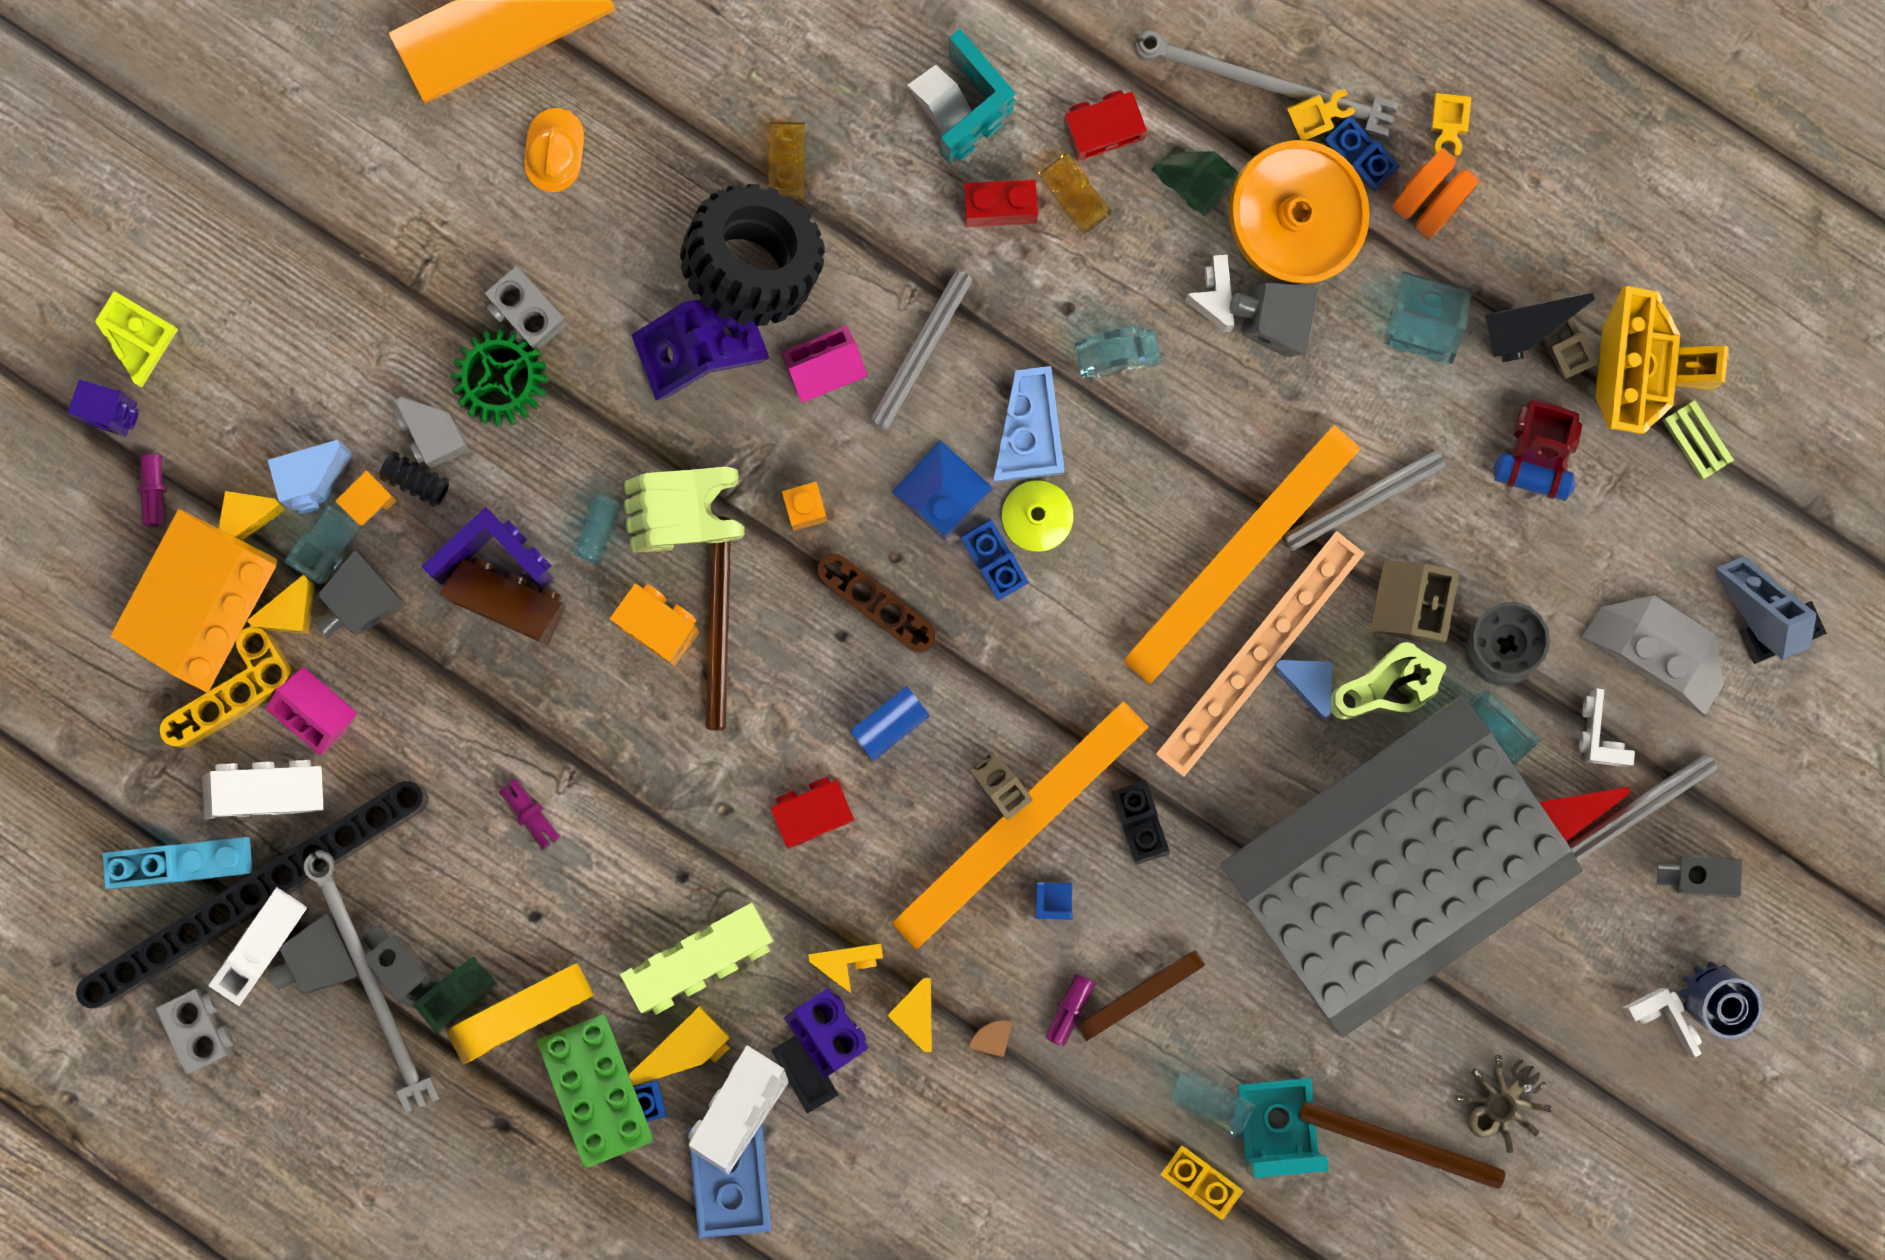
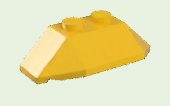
[1595,286,1680,434]

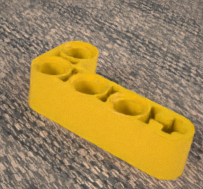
[160,626,293,748]
[446,963,594,1065]

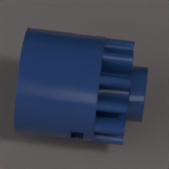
[1679,962,1763,1040]

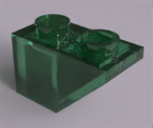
[1151,151,1239,217]
[413,956,498,1033]

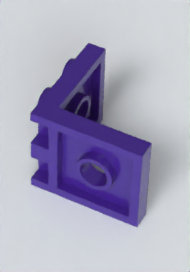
[631,299,770,401]
[421,507,553,587]

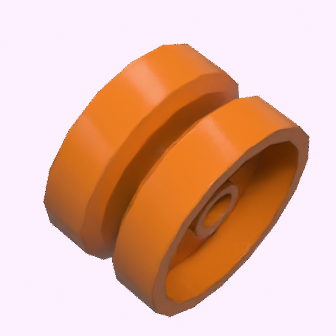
[1391,148,1481,241]

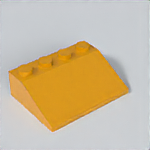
[110,509,277,693]

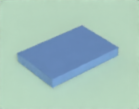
[688,1124,772,1239]

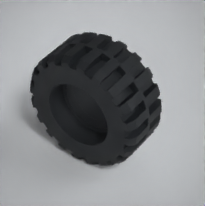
[680,184,825,326]

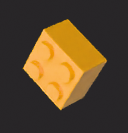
[610,583,699,667]

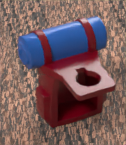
[1493,400,1582,501]

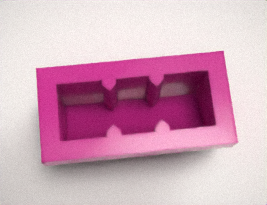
[781,325,868,403]
[266,667,358,756]

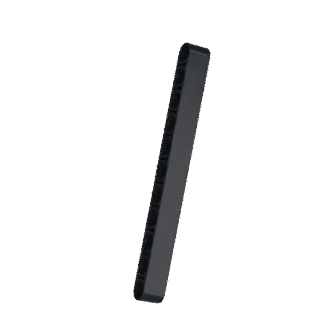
[76,781,428,1009]

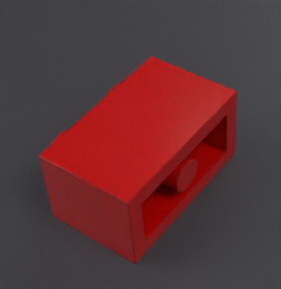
[1064,90,1147,162]
[964,179,1038,228]
[770,776,855,849]

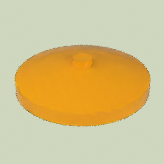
[1229,140,1370,285]

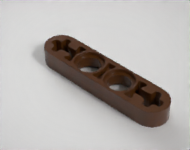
[817,554,935,653]
[1076,950,1205,1041]

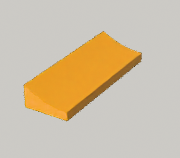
[389,0,616,104]

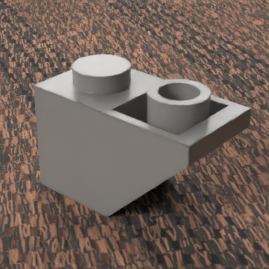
[394,397,470,469]

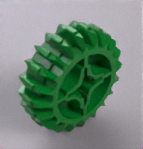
[450,329,549,427]

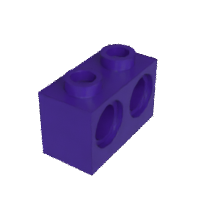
[68,379,139,437]
[783,988,869,1078]

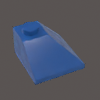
[892,440,993,541]

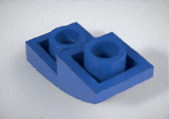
[1321,116,1401,191]
[959,519,1029,601]

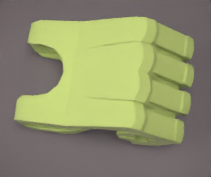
[624,467,745,552]
[1331,642,1446,720]

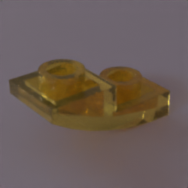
[768,122,805,199]
[1038,152,1112,235]

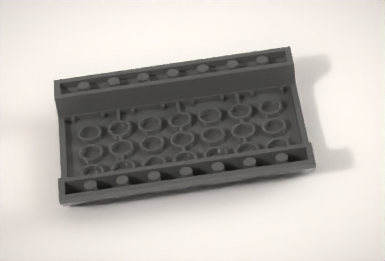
[1220,695,1583,1038]

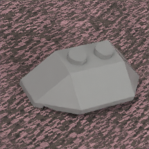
[1581,595,1724,716]

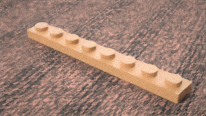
[1155,531,1365,777]

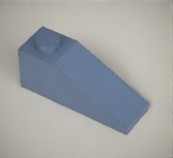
[1715,556,1816,660]

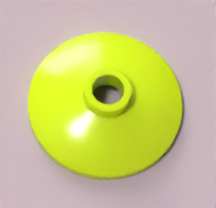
[1002,480,1073,552]

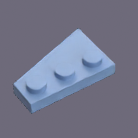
[993,366,1065,483]

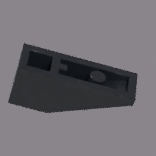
[1486,292,1595,362]

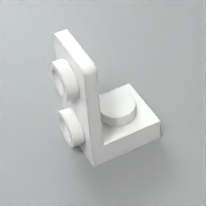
[1579,688,1635,767]
[1622,988,1702,1057]

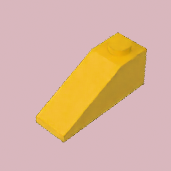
[629,1006,732,1086]

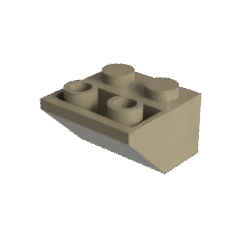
[1369,560,1460,646]

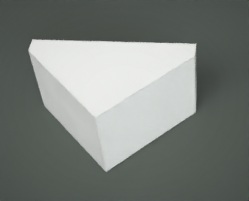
[907,65,972,135]

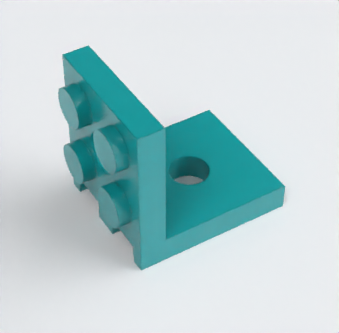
[940,28,1016,165]
[1237,1077,1329,1178]

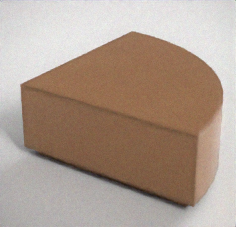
[969,1020,1013,1057]

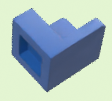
[1035,882,1073,920]

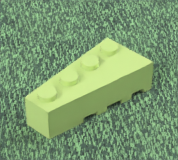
[620,903,774,1015]

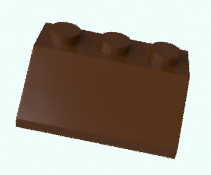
[440,557,566,645]

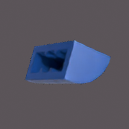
[850,686,930,762]

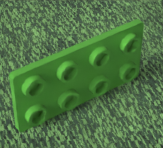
[537,1014,653,1168]

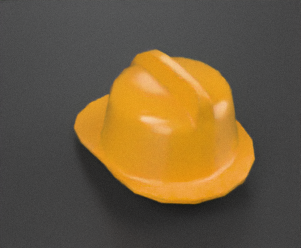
[524,108,584,192]

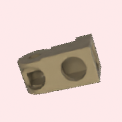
[969,752,1033,820]

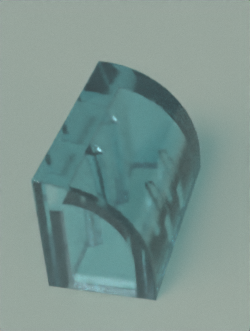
[1172,1070,1256,1139]

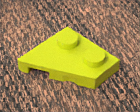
[95,291,178,388]

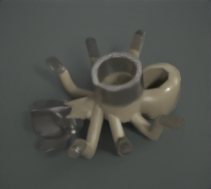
[1455,1055,1553,1153]

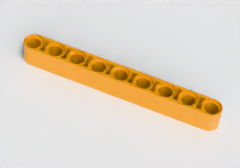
[1123,425,1361,685]
[891,701,1149,950]

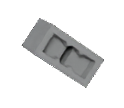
[484,265,568,350]
[155,989,234,1075]

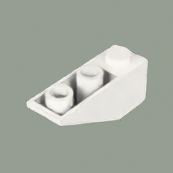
[209,887,307,1006]

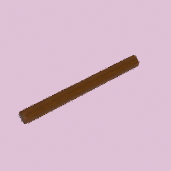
[706,516,731,731]
[1298,1102,1506,1189]

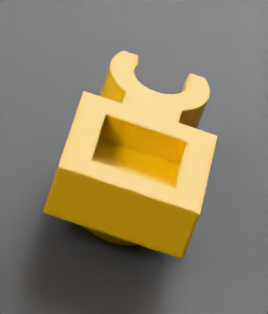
[1287,89,1355,140]
[1430,93,1472,159]

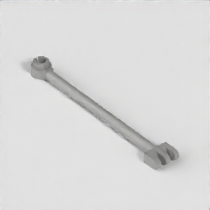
[1135,31,1399,139]
[304,851,441,1113]

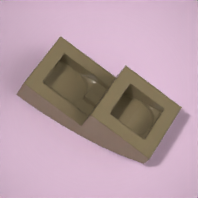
[1542,317,1598,379]

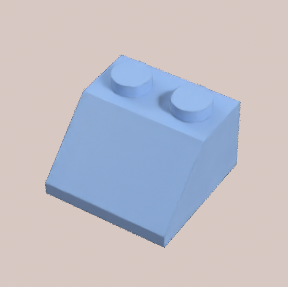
[268,440,352,514]

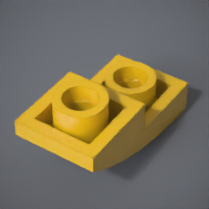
[1160,1145,1244,1220]

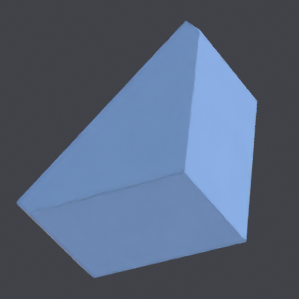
[1273,660,1332,720]

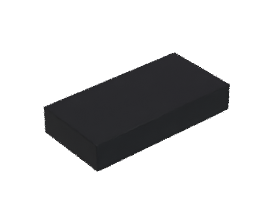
[771,1036,839,1113]

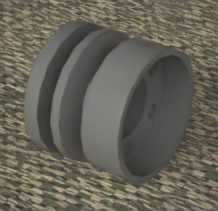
[1466,602,1550,686]

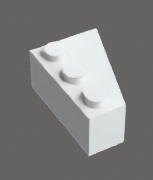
[202,760,324,820]
[688,1045,789,1175]

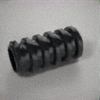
[379,451,449,507]

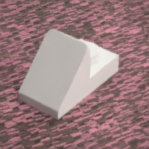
[1185,255,1234,332]

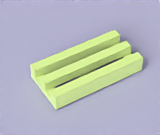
[1662,400,1734,481]

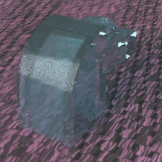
[1074,326,1162,378]
[284,506,361,584]

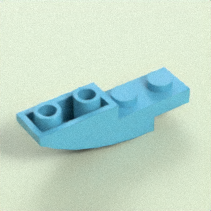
[102,837,253,889]

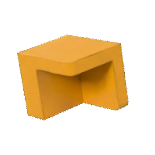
[335,471,397,526]

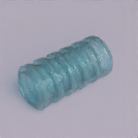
[571,494,623,564]

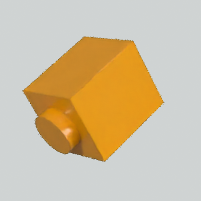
[782,481,828,531]

